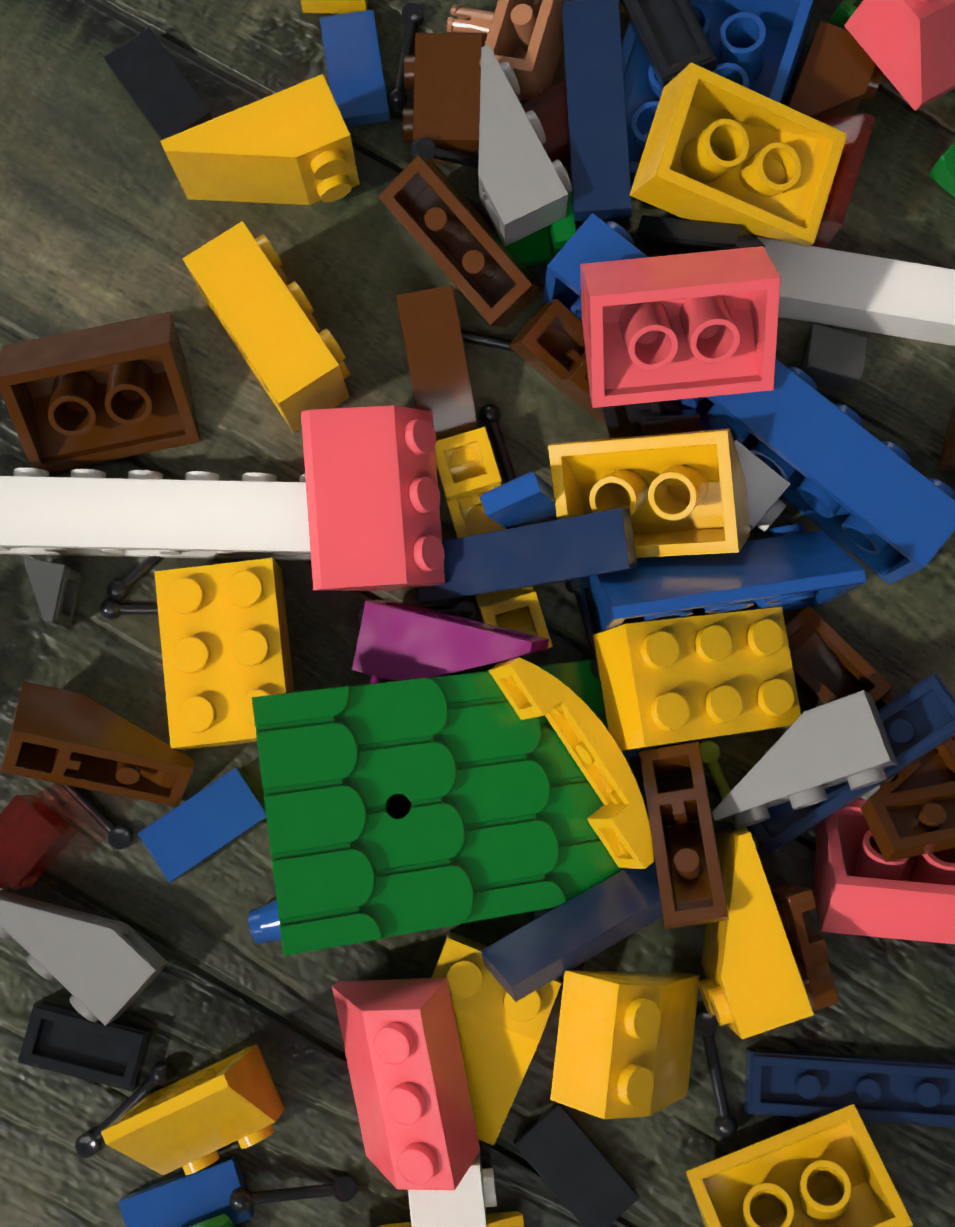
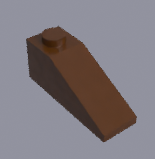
[1,681,194,807]
[639,742,729,929]

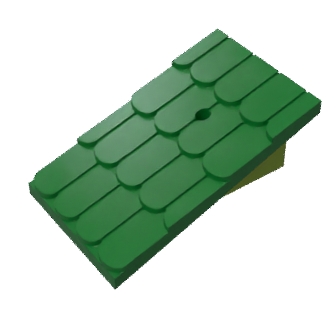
[252,660,634,956]

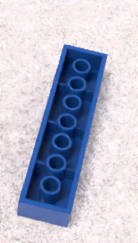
[542,213,955,585]

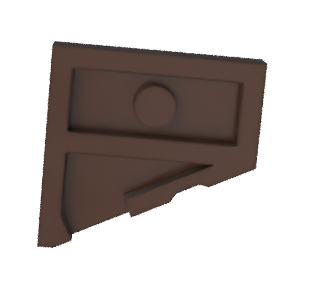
[861,738,955,862]
[770,882,839,1010]

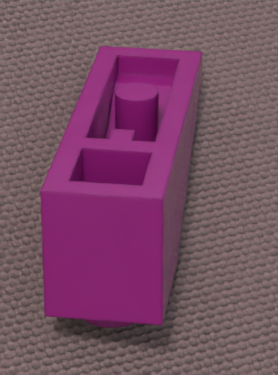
[352,599,549,684]

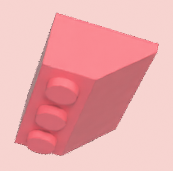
[844,0,955,111]
[580,246,781,408]
[301,405,445,591]
[813,799,955,944]
[332,977,480,1190]

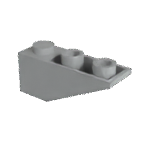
[478,44,572,247]
[712,690,898,829]
[0,890,168,1026]

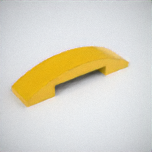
[435,427,553,664]
[488,657,654,869]

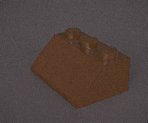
[0,312,200,473]

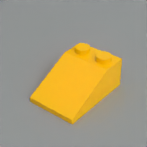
[629,62,847,247]
[160,74,360,205]
[698,829,814,1039]
[431,931,561,1146]
[550,970,700,1119]
[101,1043,285,1176]

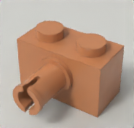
[447,0,570,104]

